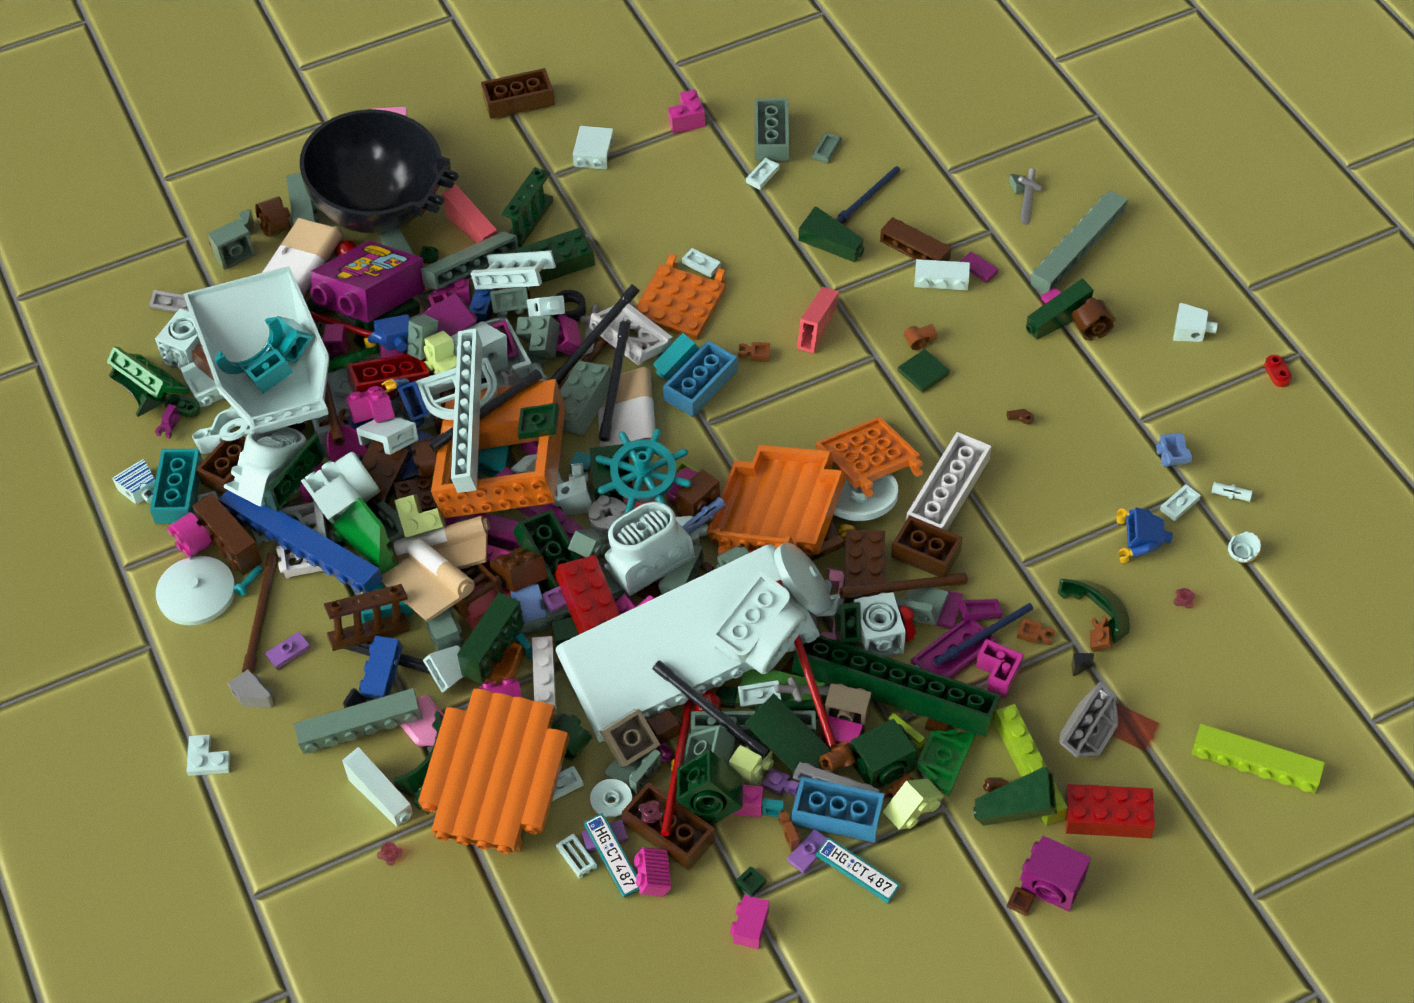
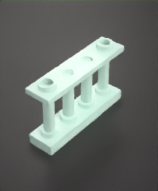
[471,251,556,290]

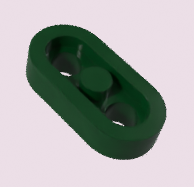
[164,394,201,417]

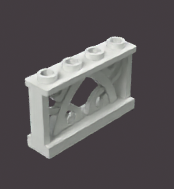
[589,301,673,366]
[276,500,327,579]

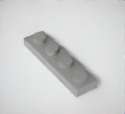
[793,762,879,793]

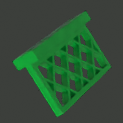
[107,346,190,398]

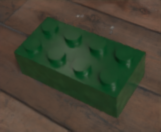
[515,227,595,287]
[513,509,580,592]
[457,593,524,684]

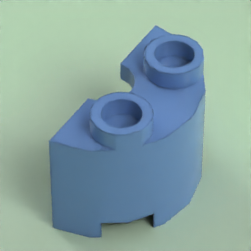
[1156,433,1192,467]
[510,583,547,623]

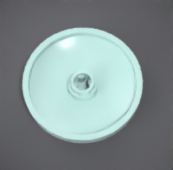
[834,469,898,521]
[774,542,831,615]
[156,556,236,625]

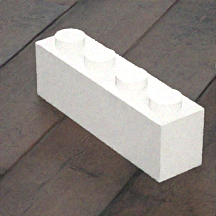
[532,636,557,718]

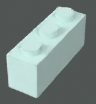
[914,259,970,290]

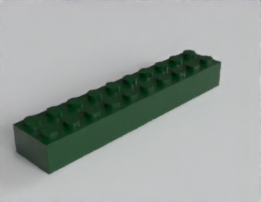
[792,635,1001,737]

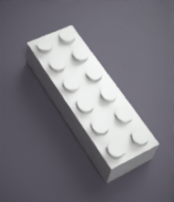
[906,432,991,531]

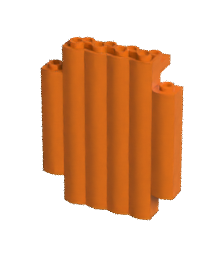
[707,445,845,556]
[418,689,569,854]

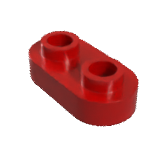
[1264,355,1292,387]
[898,605,917,643]

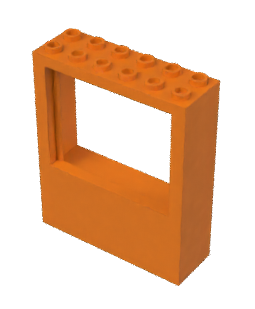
[431,379,566,518]

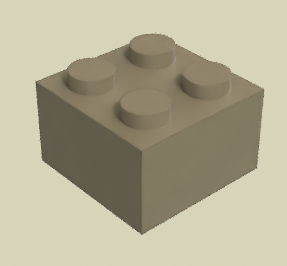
[825,683,871,734]
[599,709,660,767]

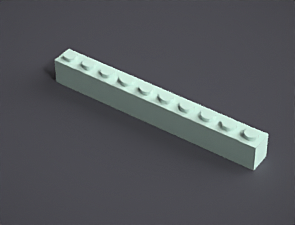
[451,328,483,493]

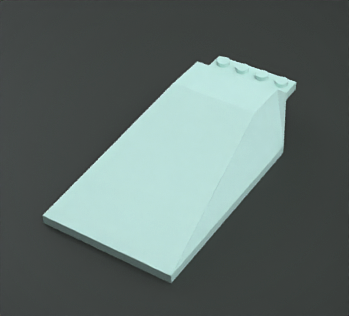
[184,266,329,435]

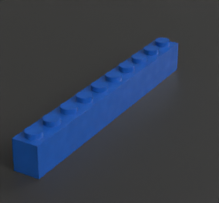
[219,490,383,593]

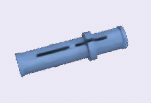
[682,497,726,535]

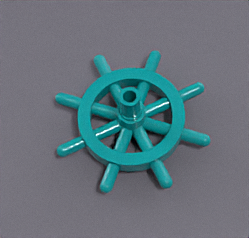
[595,429,691,514]

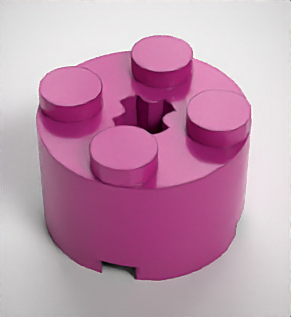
[167,512,212,558]

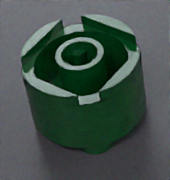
[551,713,593,761]

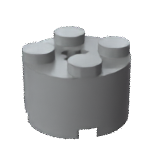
[588,495,626,535]

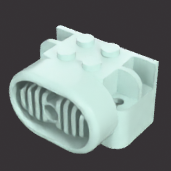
[224,426,307,507]
[301,452,380,525]
[604,502,695,596]
[710,571,807,674]

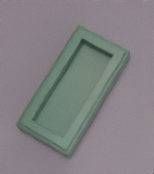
[812,132,841,163]

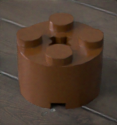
[255,196,291,236]
[1072,298,1116,341]
[411,437,438,478]

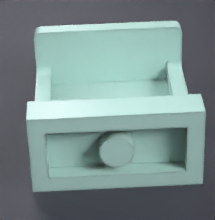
[573,126,614,169]
[180,362,224,408]
[356,417,418,455]

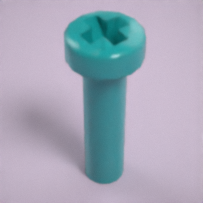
[234,565,263,596]

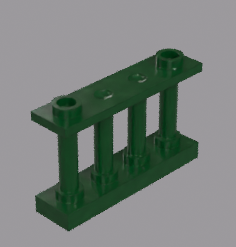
[501,167,553,247]

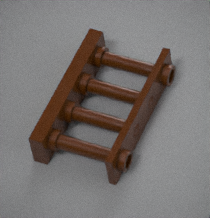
[452,564,504,619]
[324,584,410,651]

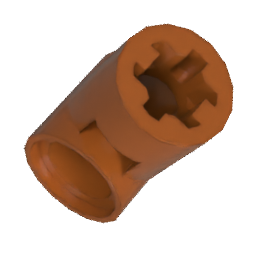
[903,324,937,350]
[819,741,856,771]

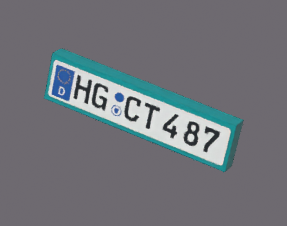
[583,813,640,898]
[816,837,900,904]

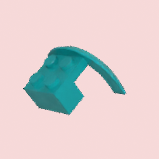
[214,317,293,394]

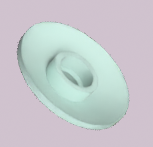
[590,779,632,817]

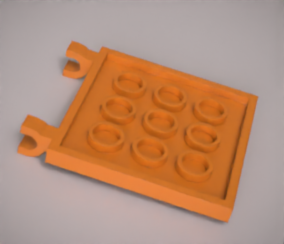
[635,253,726,340]
[815,416,923,498]

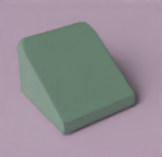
[1009,174,1026,194]
[239,209,254,235]

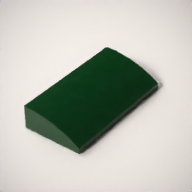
[264,434,325,512]
[744,693,832,772]

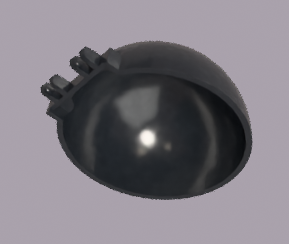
[300,109,459,234]

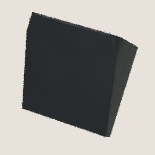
[1071,653,1094,676]
[343,688,367,708]

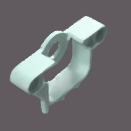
[192,406,252,454]

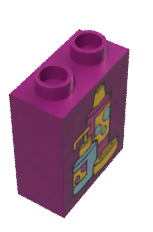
[310,241,425,323]

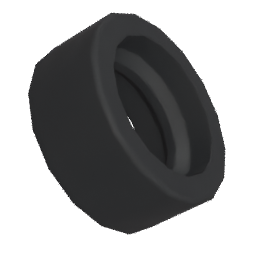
[554,290,586,322]

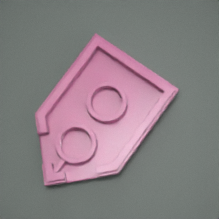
[400,695,444,747]

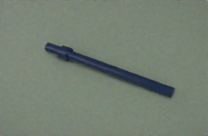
[835,166,900,223]
[934,603,1033,666]

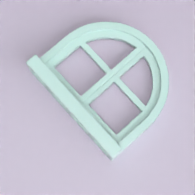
[416,357,498,420]

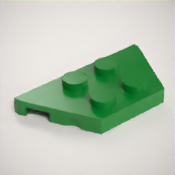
[328,345,380,373]
[917,730,976,796]

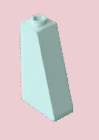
[342,747,413,827]

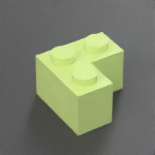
[424,331,457,375]
[394,494,446,538]
[729,745,774,786]
[883,779,944,830]

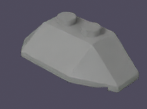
[1060,682,1118,757]

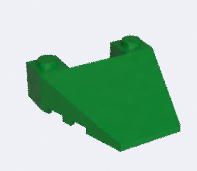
[333,497,397,583]

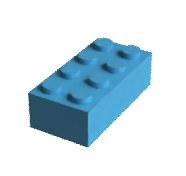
[663,341,738,417]
[792,776,884,843]

